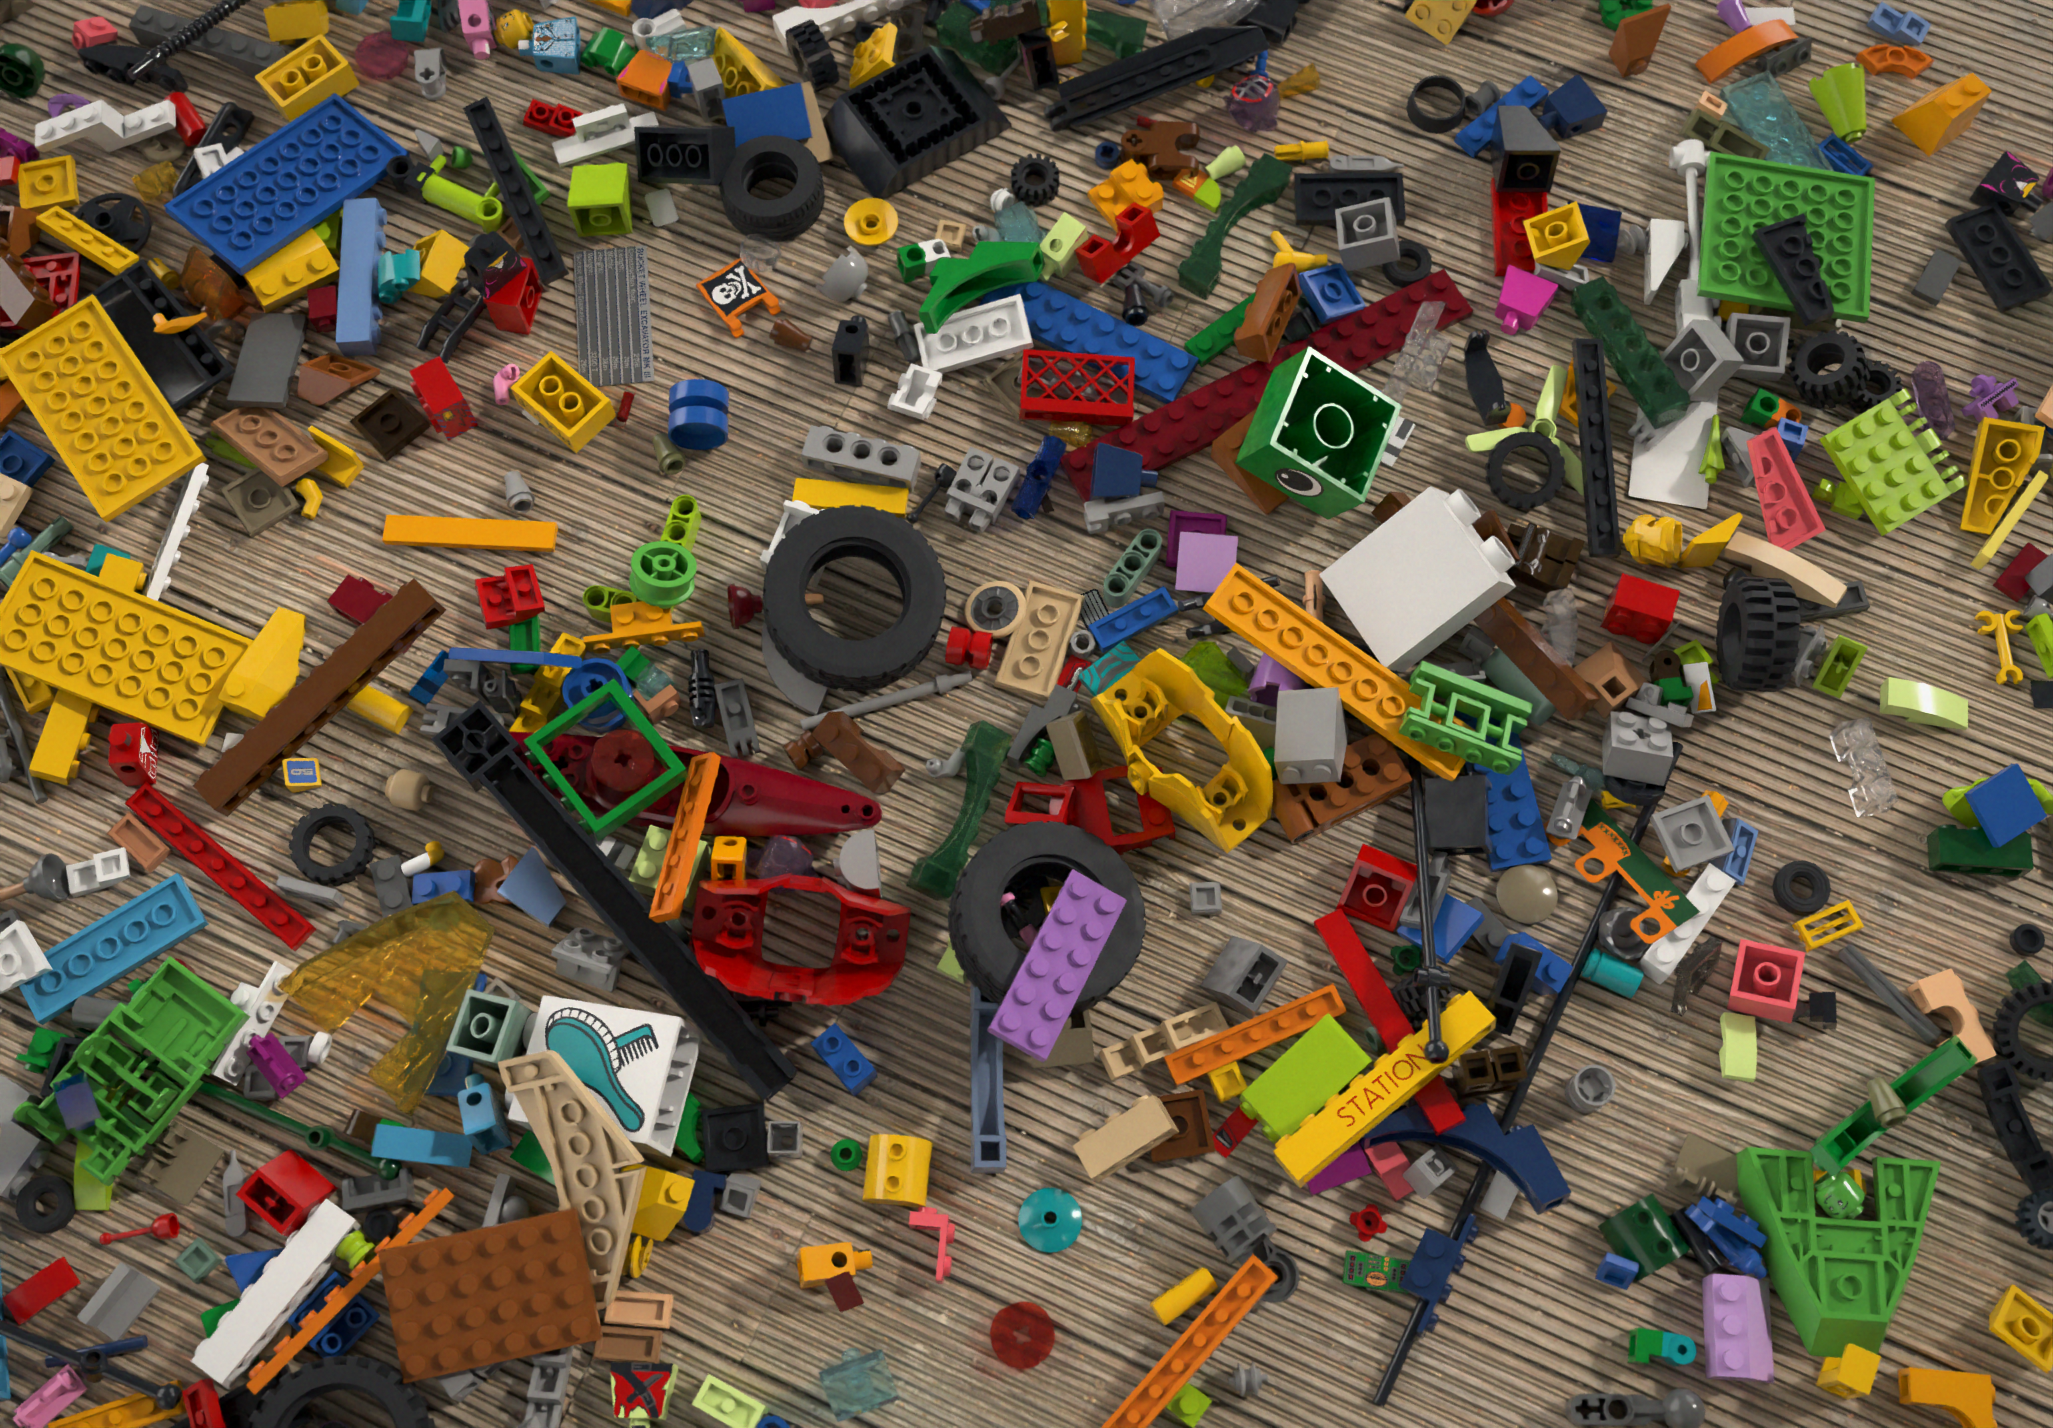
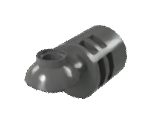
[1190,1175,1300,1303]

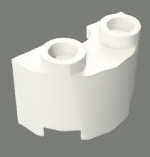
[888,364,943,420]

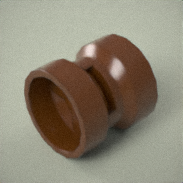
[783,730,824,771]

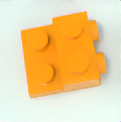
[1087,159,1164,233]

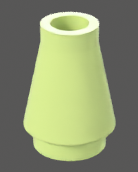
[1204,145,1246,181]

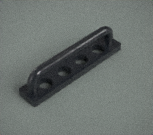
[172,101,255,199]

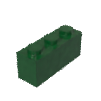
[1927,824,2034,878]

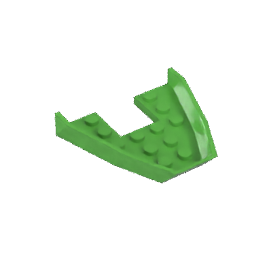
[1735,1147,1941,1358]

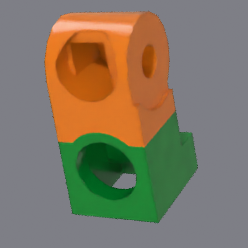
[1740,388,1802,429]

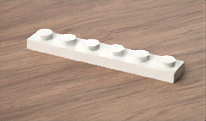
[142,463,209,601]

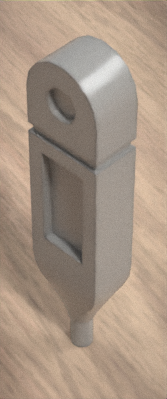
[1329,155,1404,173]
[223,1150,250,1238]

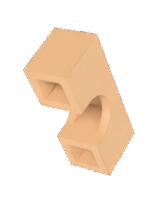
[1907,968,1997,1066]

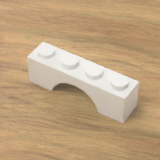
[1634,863,1736,985]

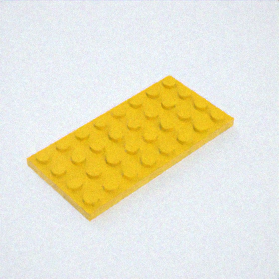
[0,294,207,523]
[0,550,254,747]

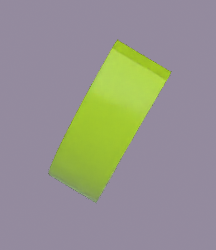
[74,1083,127,1211]

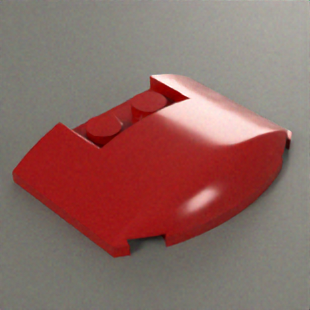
[0,252,82,331]

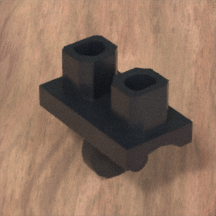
[734,992,792,1027]

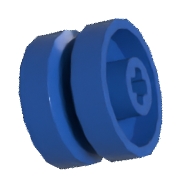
[562,658,635,733]

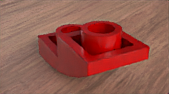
[523,99,584,137]
[2,1257,81,1325]

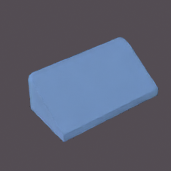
[1709,818,1758,886]

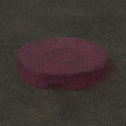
[355,31,409,80]

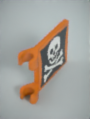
[696,257,781,338]

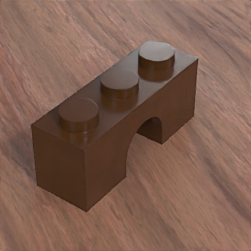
[811,711,906,793]

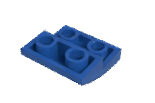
[287,1270,381,1358]

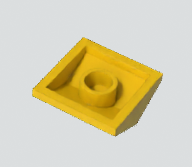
[1677,512,1743,568]
[1989,1284,2053,1374]

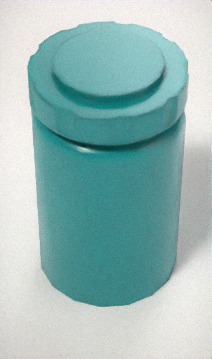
[1581,948,1644,999]

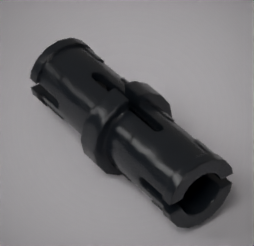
[1669,1206,1724,1273]

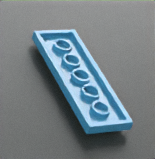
[19,873,209,1025]

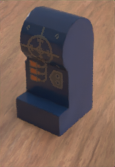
[684,1170,728,1234]

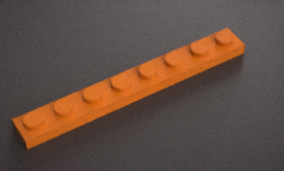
[246,1187,455,1395]
[1101,1254,1279,1428]

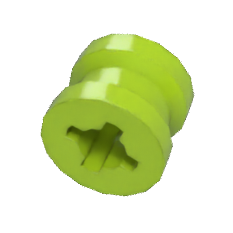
[335,1230,377,1270]

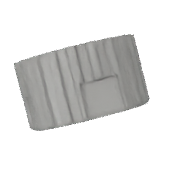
[1070,630,1096,659]

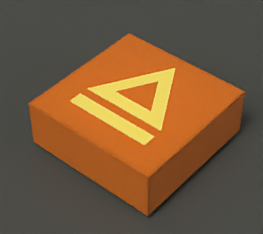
[1172,169,1210,199]

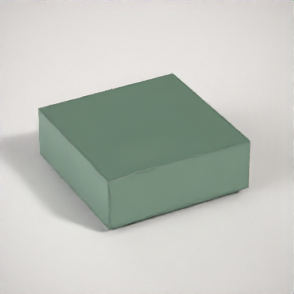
[174,1237,223,1285]

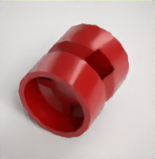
[945,626,993,670]

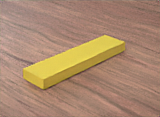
[1970,470,2048,570]

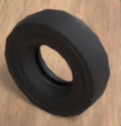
[1382,240,1432,288]
[1772,860,1831,915]
[16,1175,76,1234]

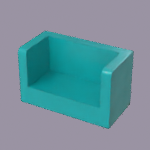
[389,0,432,42]

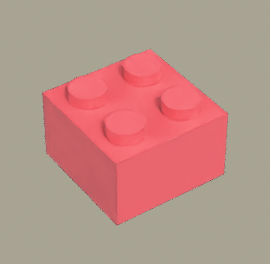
[1727,939,1805,1023]

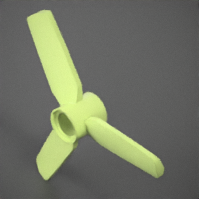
[1465,365,1584,496]

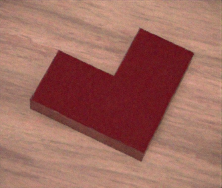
[1993,542,2048,603]

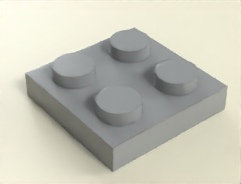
[1650,795,1735,873]

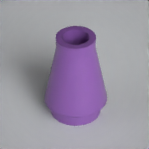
[1716,0,1752,34]

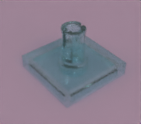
[819,1348,900,1422]

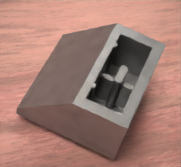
[1200,935,1288,1019]

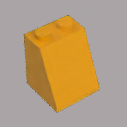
[1891,72,1992,157]

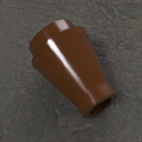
[769,318,813,352]

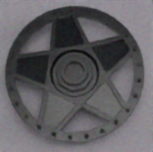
[74,193,152,265]

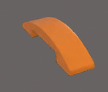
[1695,19,1798,84]

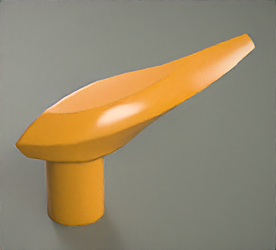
[153,312,208,334]

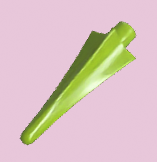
[1698,414,1725,484]

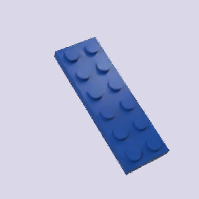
[1454,710,1552,873]

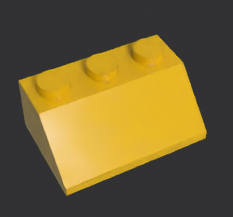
[254,33,360,123]
[243,228,340,313]

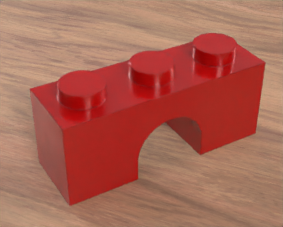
[1074,202,1161,284]

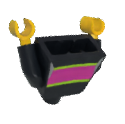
[1017,21,1075,92]

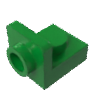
[16,1027,71,1075]

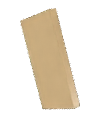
[994,580,1085,702]

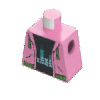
[458,0,497,60]

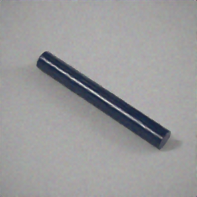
[45,1335,148,1368]

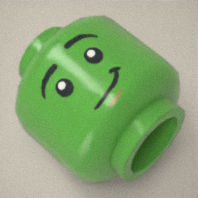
[1814,1171,1865,1220]

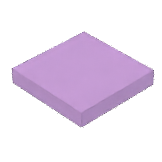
[1175,531,1238,593]

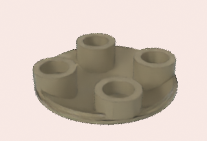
[1496,865,1558,924]

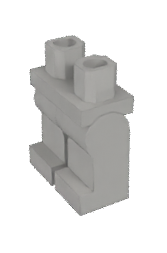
[945,446,1020,533]

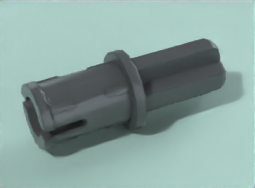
[888,310,921,364]

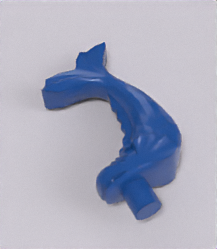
[1685,1204,1768,1279]

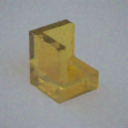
[131,160,179,202]

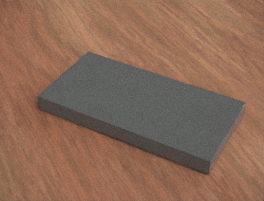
[227,312,309,409]

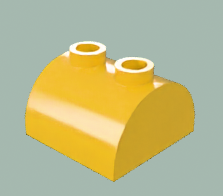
[862,1134,933,1207]

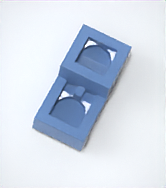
[1866,1,1931,46]

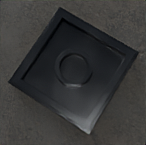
[701,1102,770,1174]

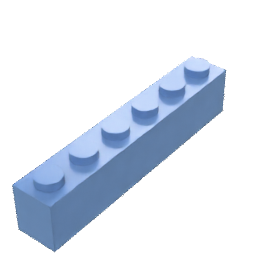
[336,198,387,356]

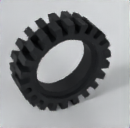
[1993,979,2053,1082]

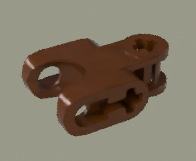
[1119,121,1200,180]

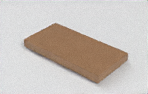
[210,407,329,487]

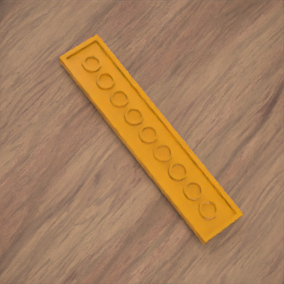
[1203,563,1475,781]

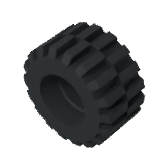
[1789,330,1870,409]

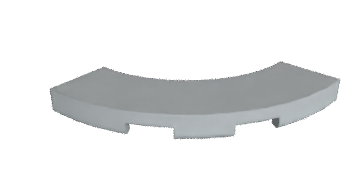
[761,619,828,716]

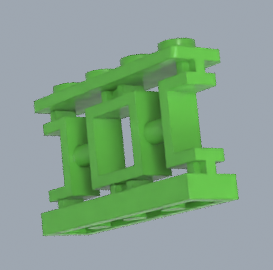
[1399,660,1533,775]

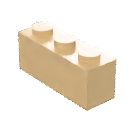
[1073,1095,1179,1182]

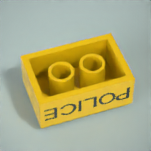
[510,351,616,453]

